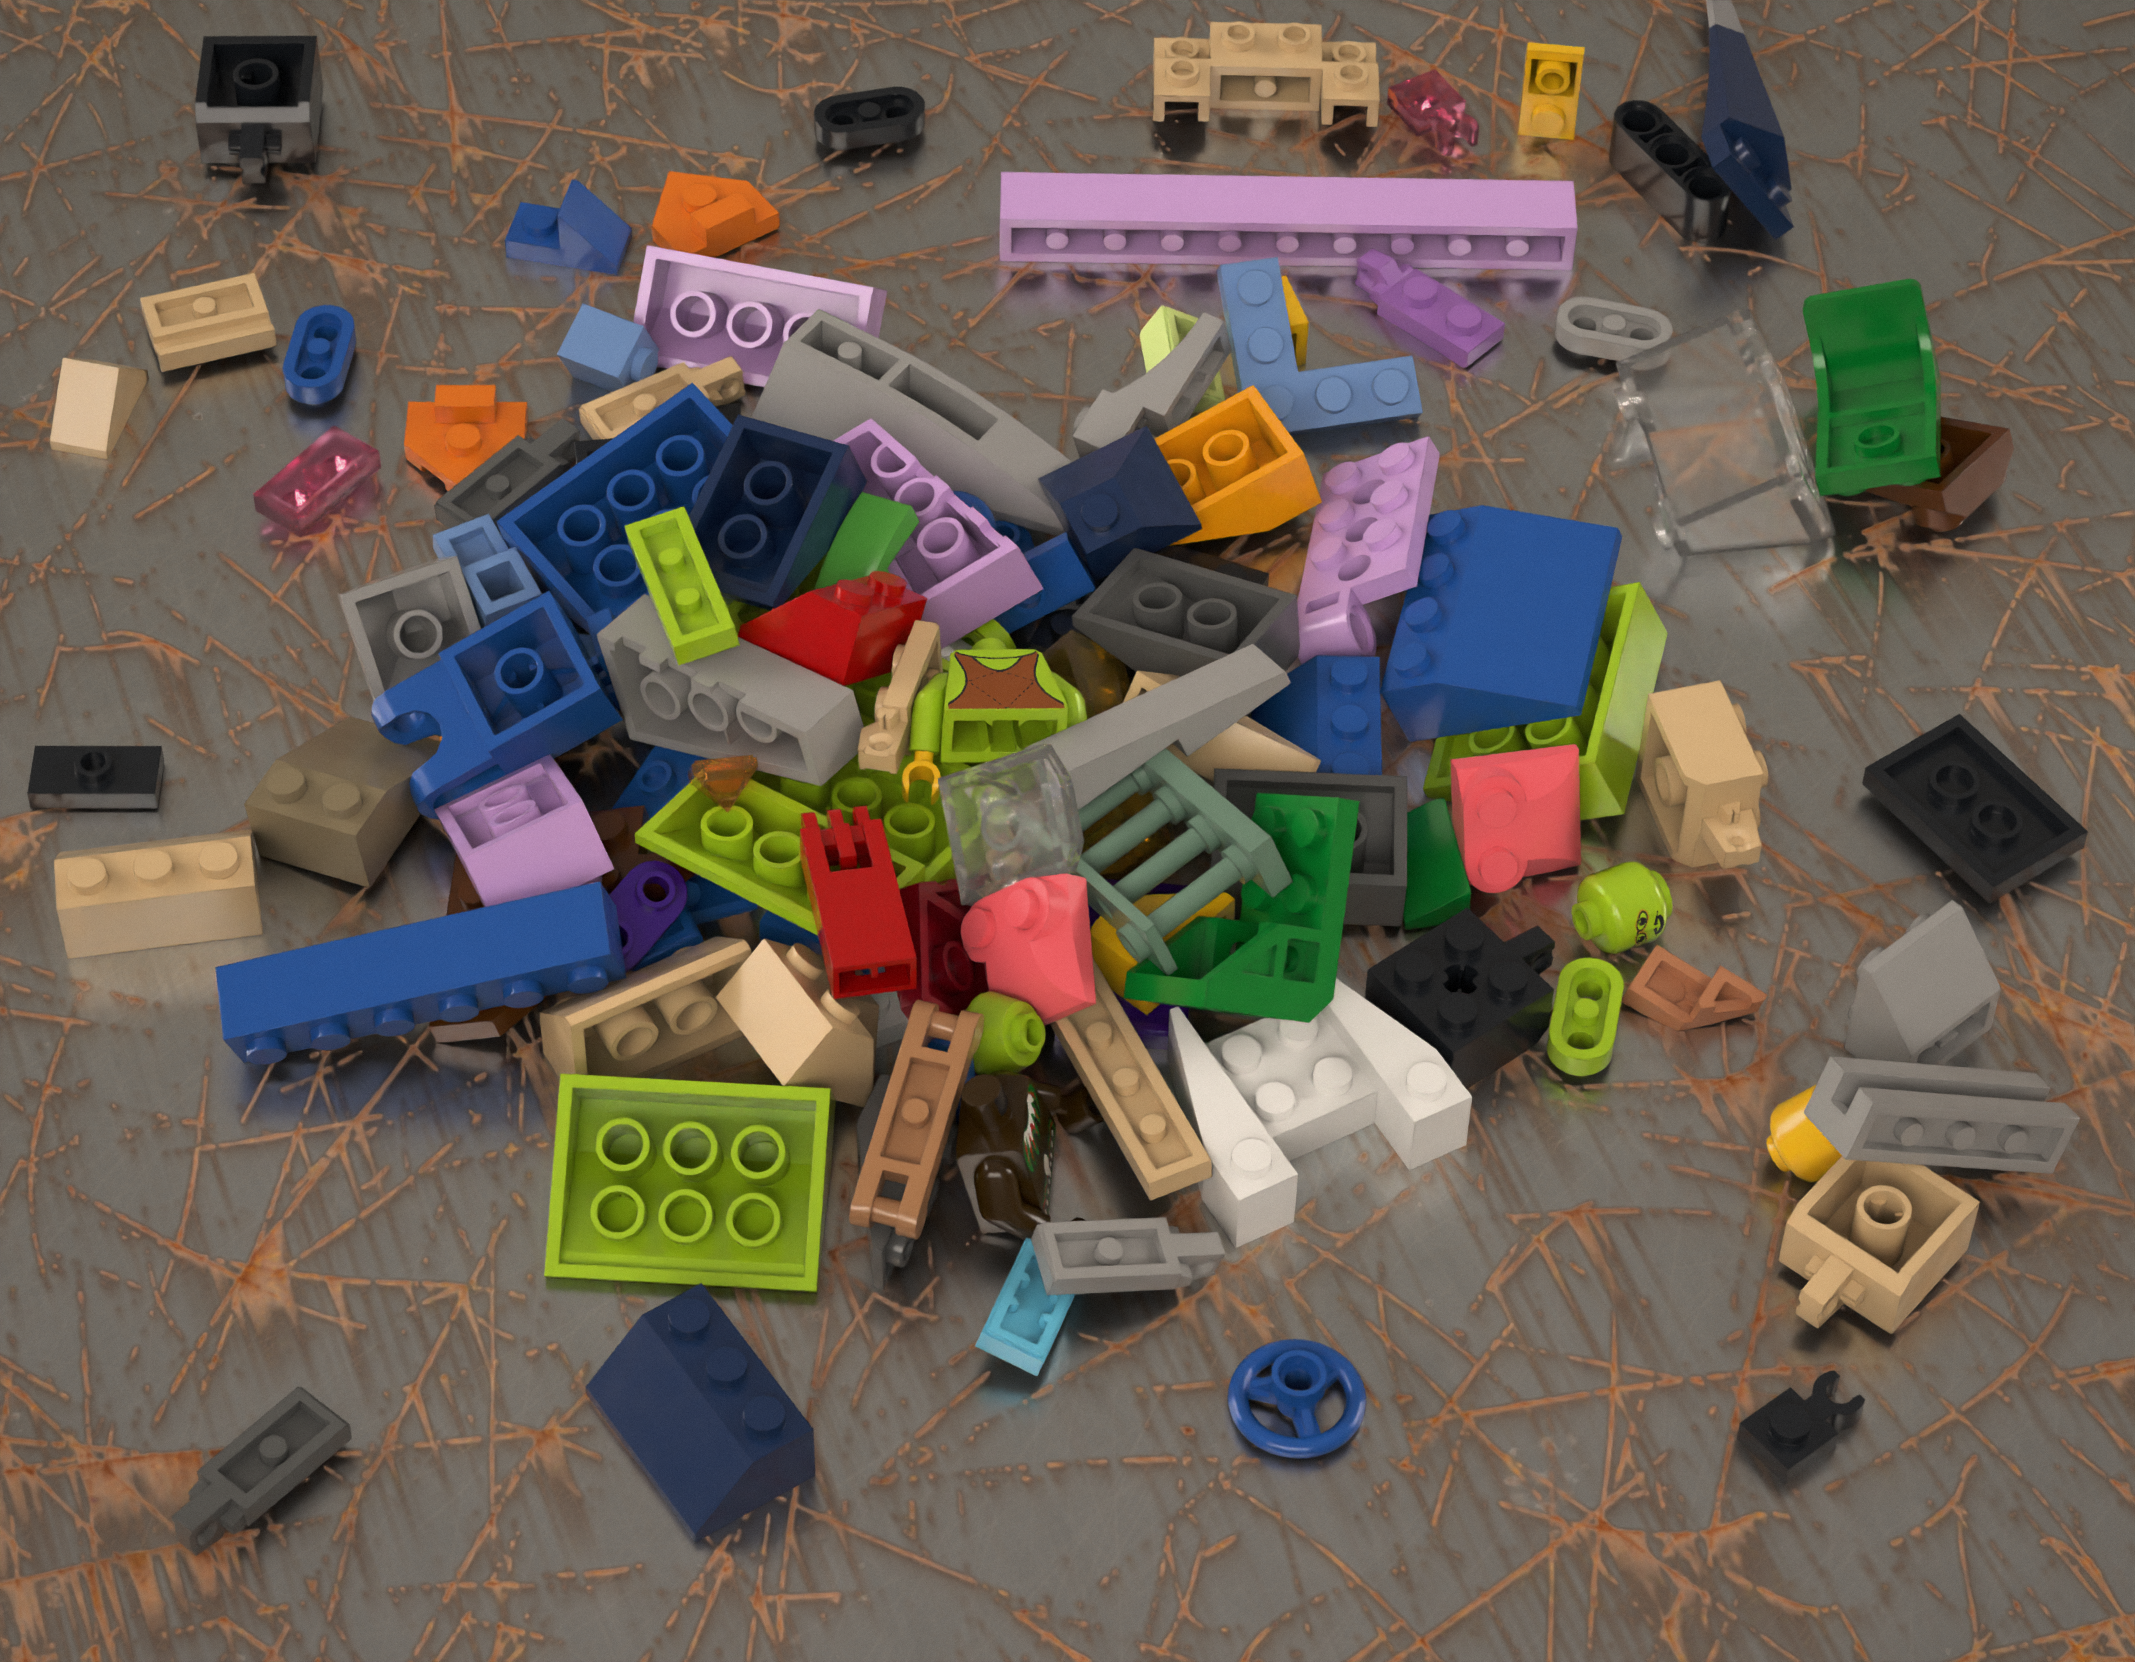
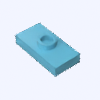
[975,1238,1075,1376]

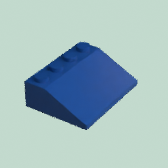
[497,382,733,635]
[1380,505,1622,742]

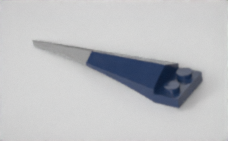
[1701,0,1794,240]

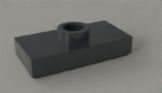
[27,746,164,808]

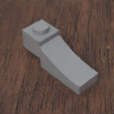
[1073,312,1232,458]

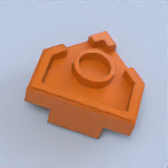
[652,171,780,258]
[404,385,529,491]

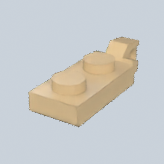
[579,356,745,440]
[858,620,943,774]

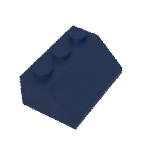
[586,1283,816,1542]

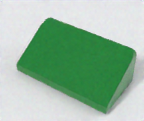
[1402,798,1471,930]

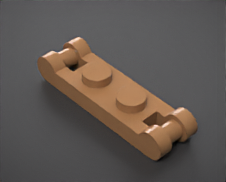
[849,1000,984,1240]

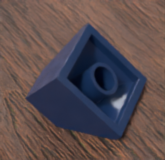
[1038,426,1202,581]

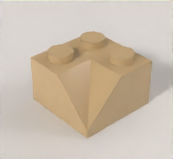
[716,938,879,1107]

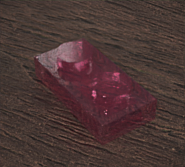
[253,425,381,537]

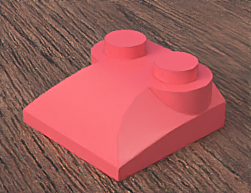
[1450,744,1581,893]
[961,873,1096,1026]

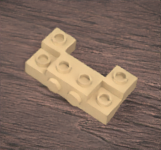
[1153,21,1380,127]

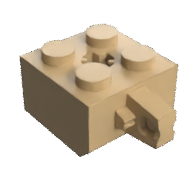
[1635,680,1768,869]
[1778,1156,1980,1334]

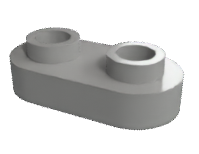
[1555,297,1672,365]

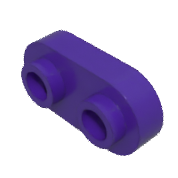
[609,861,687,973]

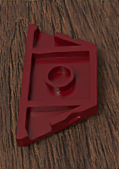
[897,875,993,1076]

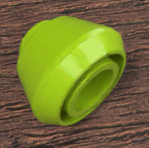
[966,991,1045,1075]

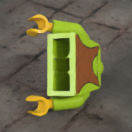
[902,638,1087,805]

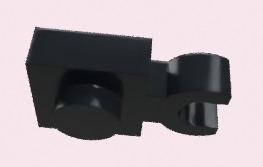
[1737,1370,1865,1485]

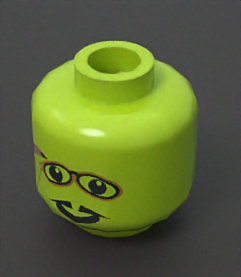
[1571,861,1673,954]

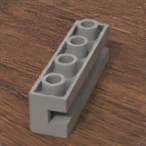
[1803,1056,2080,1174]

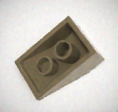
[244,716,441,888]

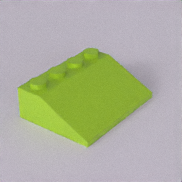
[1423,582,1668,821]
[544,1073,836,1293]

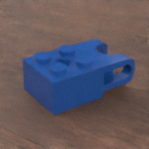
[371,591,623,820]

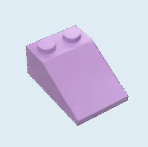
[434,754,614,907]

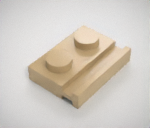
[140,273,277,372]

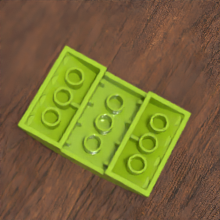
[635,658,1042,936]

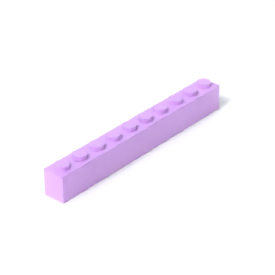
[1000,172,1578,270]

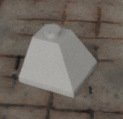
[338,556,481,702]

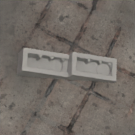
[1024,644,1291,813]

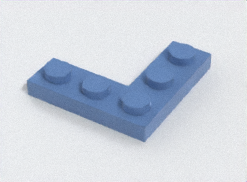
[1216,257,1423,436]

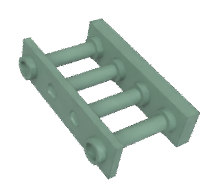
[1011,748,1293,976]

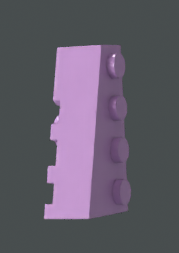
[833,418,1043,649]

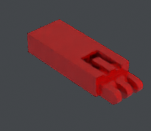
[800,805,917,999]

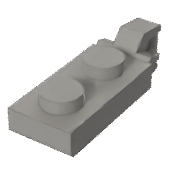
[1031,1217,1225,1295]

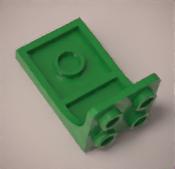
[1803,279,1941,496]

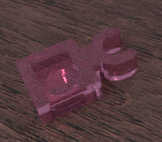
[1387,69,1479,157]

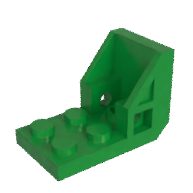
[1123,793,1360,1023]

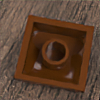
[1865,417,2014,532]

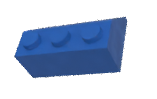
[1251,655,1382,775]

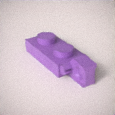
[1355,248,1505,368]

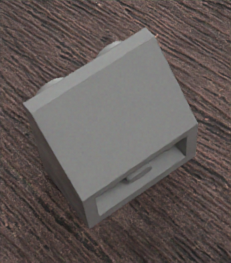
[1844,900,2001,1065]

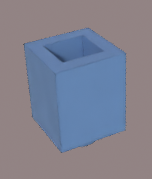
[557,303,659,392]

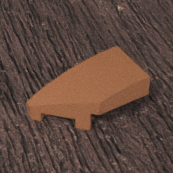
[1622,944,1768,1032]

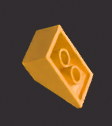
[1154,385,1322,546]

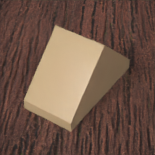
[50,358,149,460]

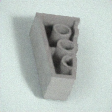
[596,594,864,786]

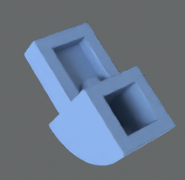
[433,514,542,629]

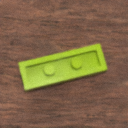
[624,506,740,666]

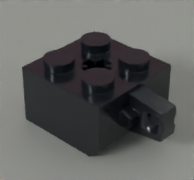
[195,36,323,183]
[1365,907,1555,1089]

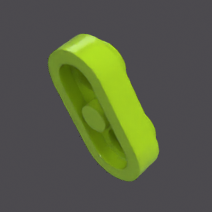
[1547,958,1624,1076]

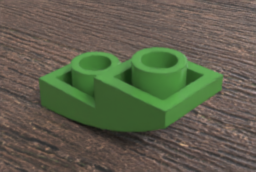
[814,492,919,590]

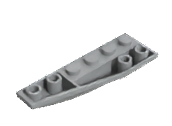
[751,309,1071,536]

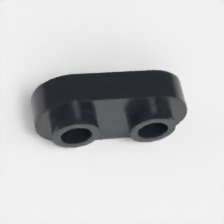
[814,87,925,150]

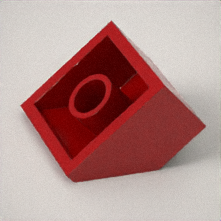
[738,571,927,686]

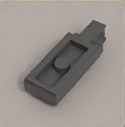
[434,419,580,532]
[172,1387,352,1556]

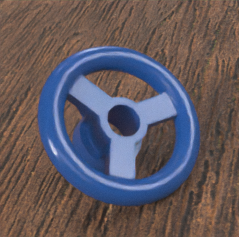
[1228,1339,1366,1459]

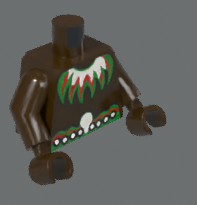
[956,1070,1104,1241]

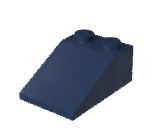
[689,414,867,611]

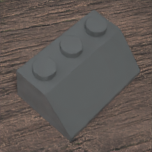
[1210,768,1407,926]

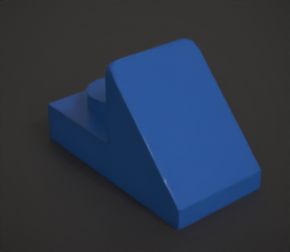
[505,179,632,275]

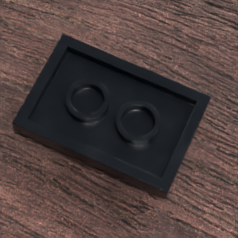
[1862,714,2088,904]

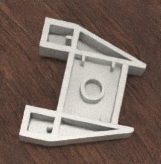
[1167,978,1472,1248]

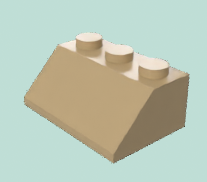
[54,829,263,959]
[539,936,751,1078]

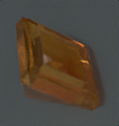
[688,755,758,813]

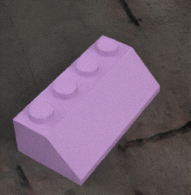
[633,245,887,387]

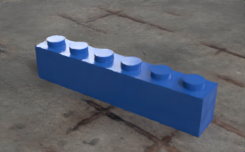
[215,882,626,1065]

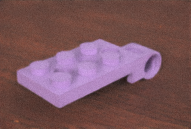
[1297,436,1440,664]

